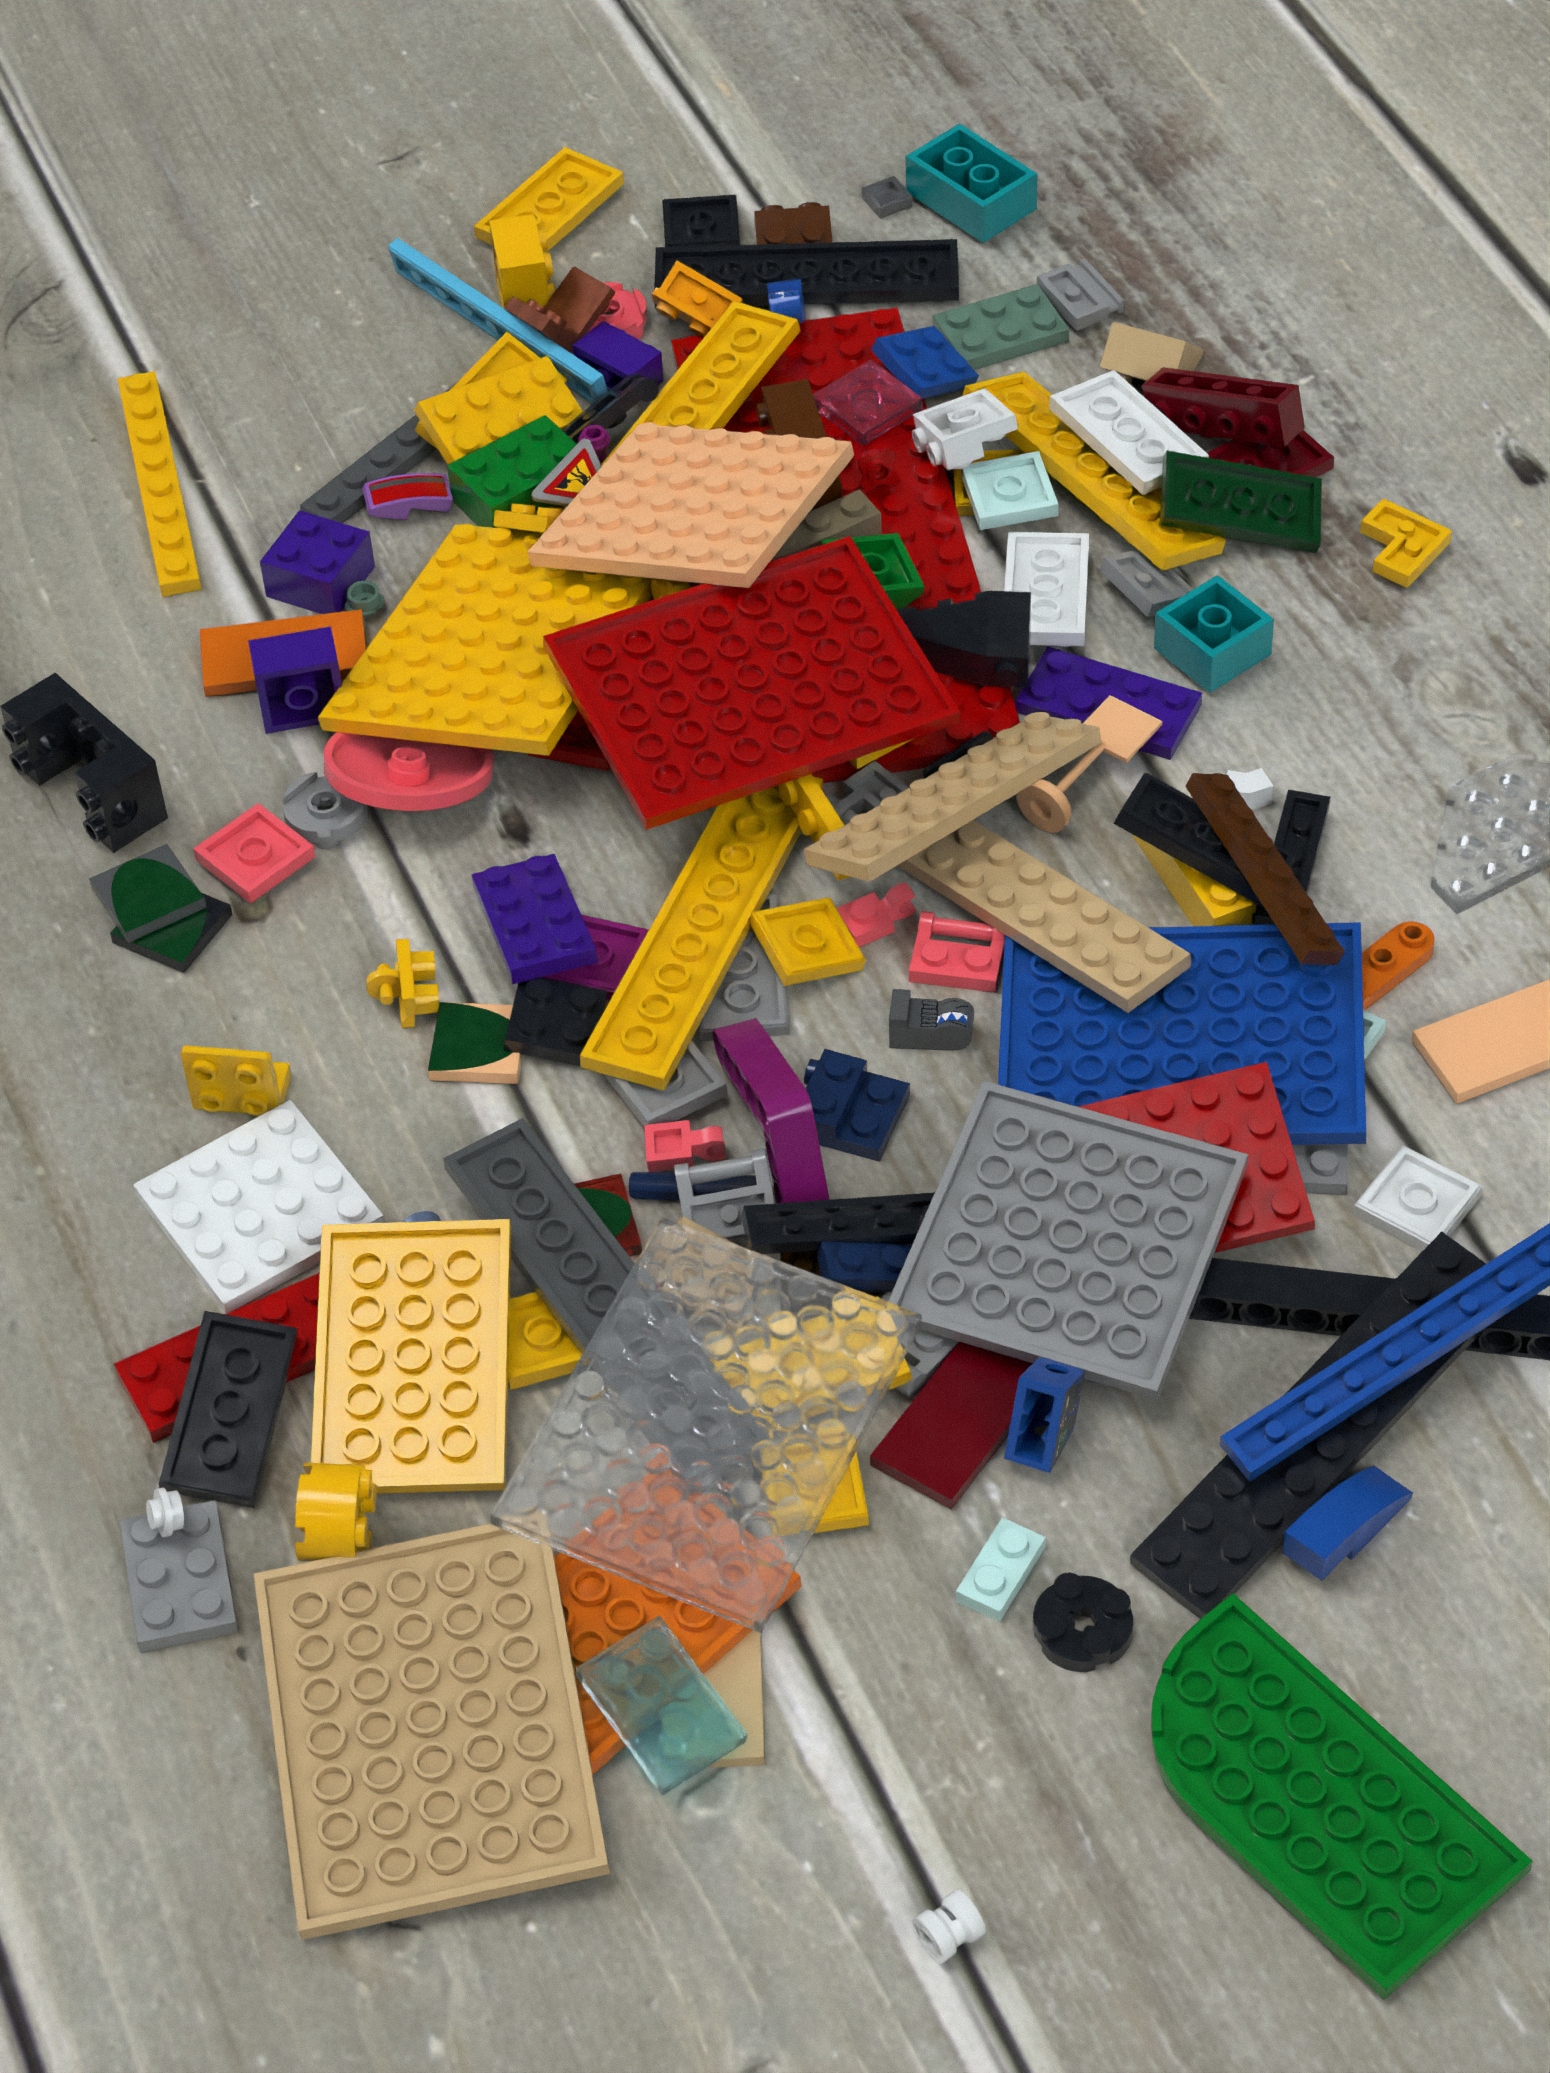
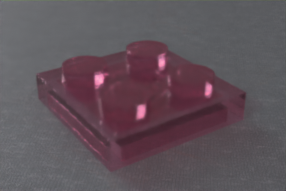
[813,360,923,446]

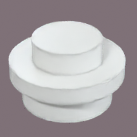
[146,1487,184,1537]

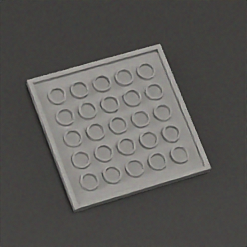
[884,1081,1249,1400]

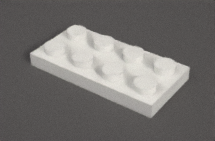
[1049,370,1209,495]
[1004,532,1089,647]

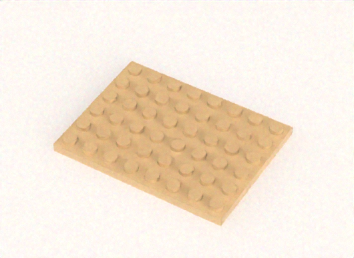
[253,1512,611,1940]

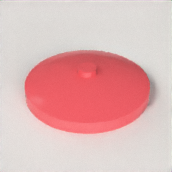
[324,732,494,811]

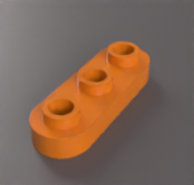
[1362,921,1435,1010]

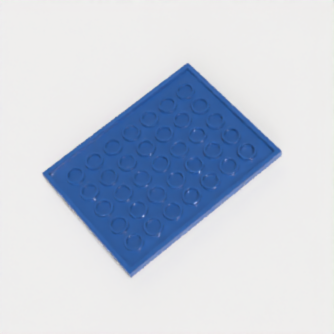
[998,922,1366,1145]

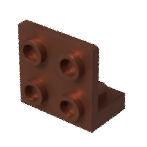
[504,267,615,354]

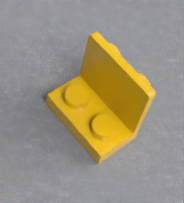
[180,1045,292,1116]

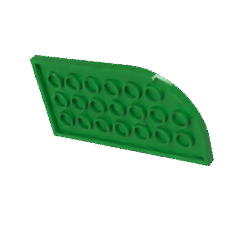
[1151,1593,1533,2000]

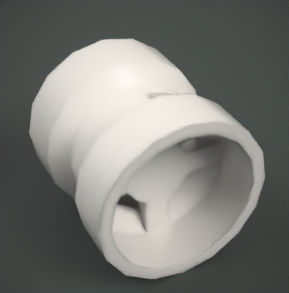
[912,1890,986,1964]

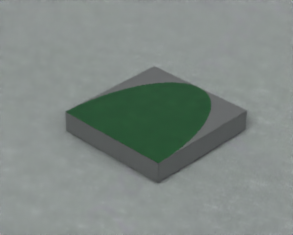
[89,844,207,943]

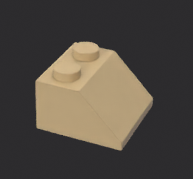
[1100,322,1204,385]

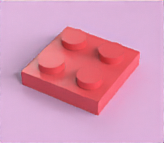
[193,803,316,904]

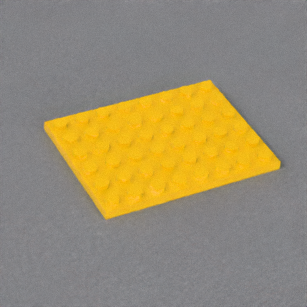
[318,524,654,756]

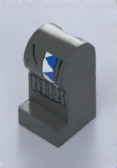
[889,989,975,1051]

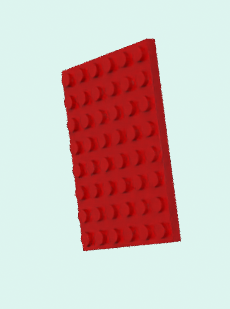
[543,536,961,830]

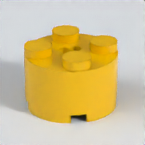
[295,1462,377,1562]

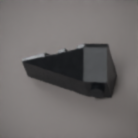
[897,591,1031,688]

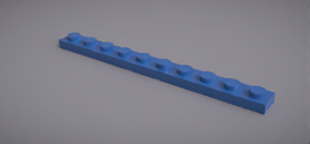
[1220,1223,1550,1481]

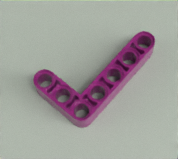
[712,1018,829,1203]

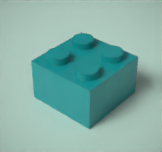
[1154,575,1274,693]

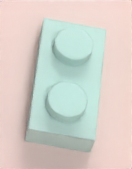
[956,1517,1046,1622]

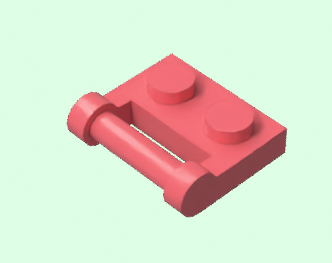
[909,911,1005,993]

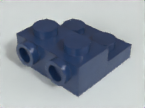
[804,1049,910,1162]

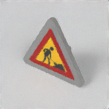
[532,438,602,507]

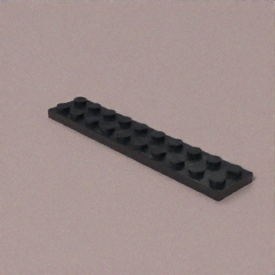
[1130,1231,1486,1619]

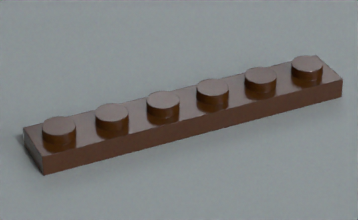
[1185,773,1345,965]

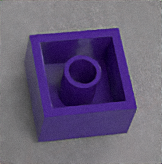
[260,510,375,614]
[248,626,342,734]

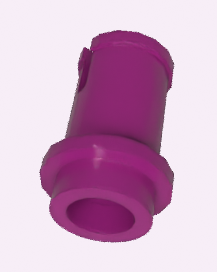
[579,425,610,464]

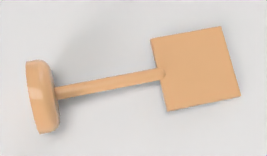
[1016,695,1163,833]

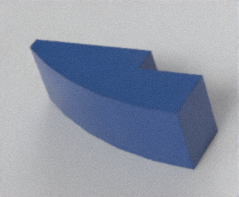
[1283,1465,1413,1581]

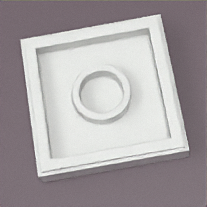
[1353,1145,1483,1251]

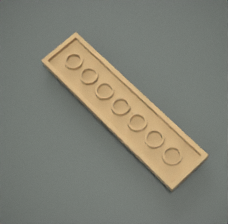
[804,712,1102,882]
[897,820,1191,1013]

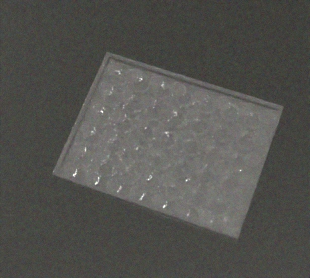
[490,1217,922,1633]

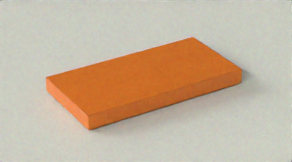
[199,609,366,697]

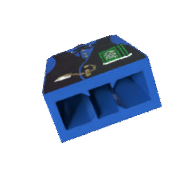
[1004,1357,1085,1473]

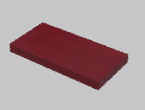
[870,1342,1033,1510]

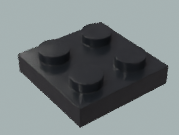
[503,977,607,1066]

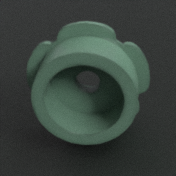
[345,581,385,618]

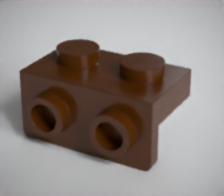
[754,202,832,245]

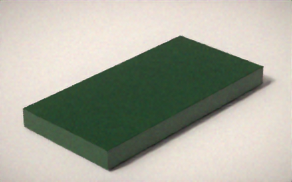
[1160,450,1322,553]

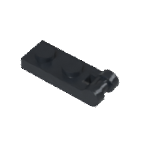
[561,373,658,444]

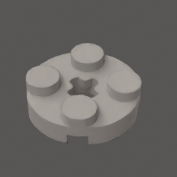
[283,772,369,849]

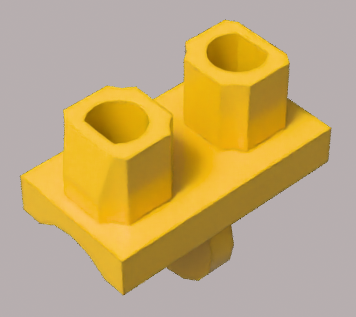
[366,939,439,1028]

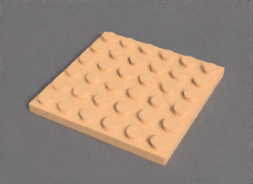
[528,423,854,588]

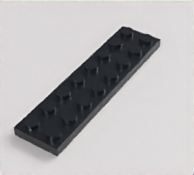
[654,239,959,308]

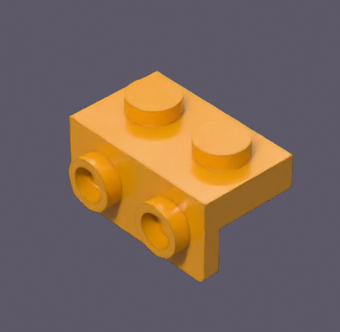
[652,261,743,337]

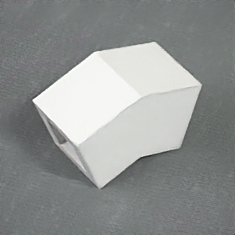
[1227,768,1273,810]

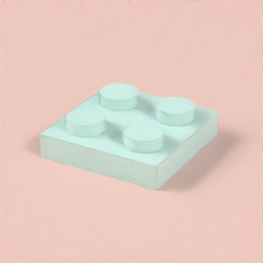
[961,451,1058,530]

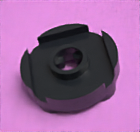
[1033,1572,1133,1672]

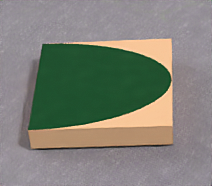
[428,1002,522,1084]

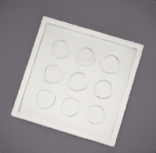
[133,1100,385,1314]

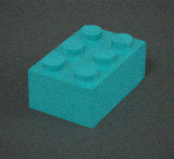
[905,123,1037,243]

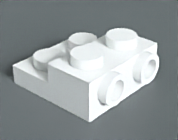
[912,388,1018,470]

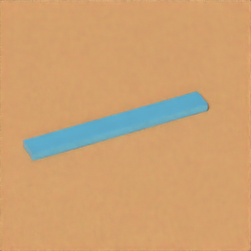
[388,238,608,404]

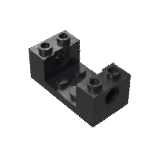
[0,673,168,853]

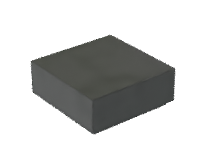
[862,176,912,218]

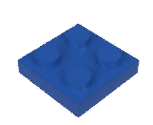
[871,326,979,400]

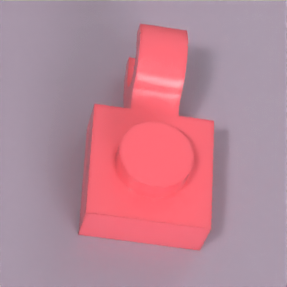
[837,883,916,947]
[644,1120,726,1172]

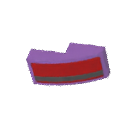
[362,473,453,520]

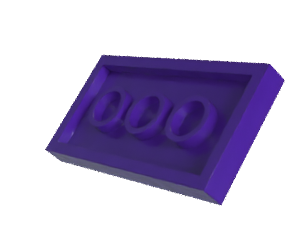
[1015,646,1202,760]
[471,854,598,984]

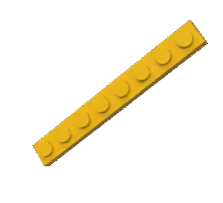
[117,371,202,597]

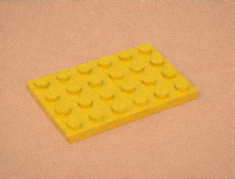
[311,1219,512,1494]

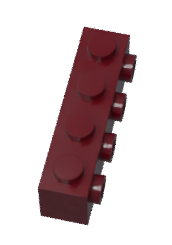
[1142,367,1305,448]

